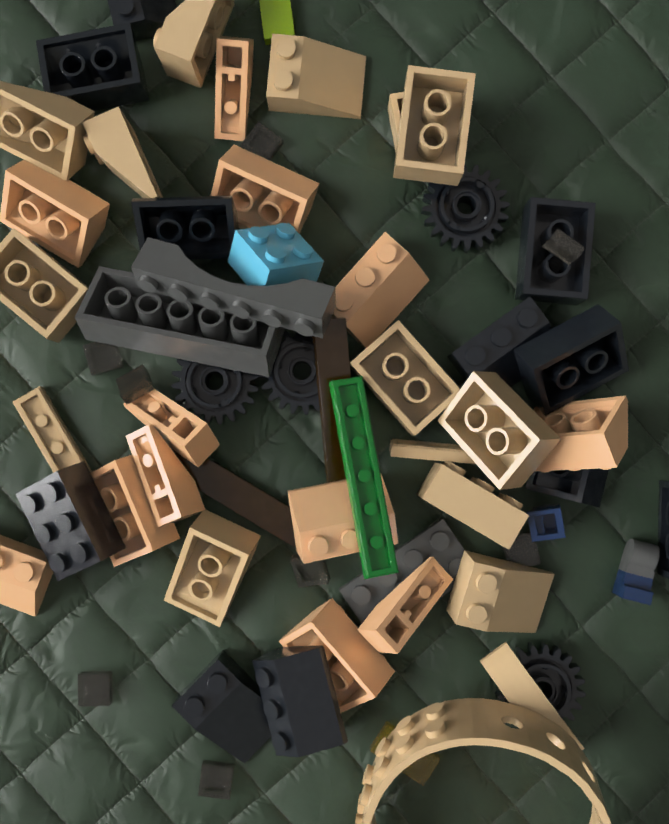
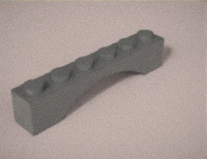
[131,237,336,339]

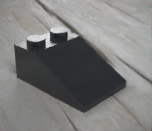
[172,650,271,764]

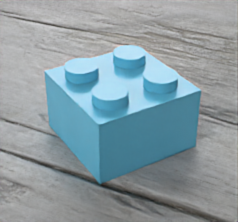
[228,223,324,286]

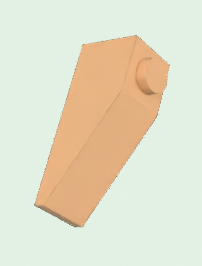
[214,36,254,142]
[123,383,220,467]
[126,424,205,527]
[357,557,453,654]

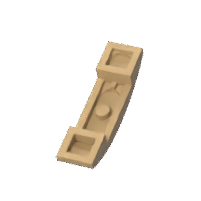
[480,642,585,750]

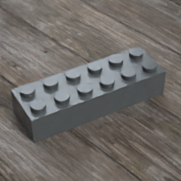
[75,266,286,377]

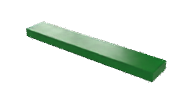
[329,376,399,579]

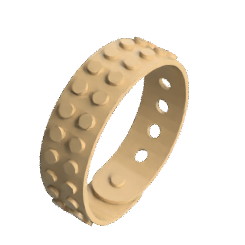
[355,698,612,824]

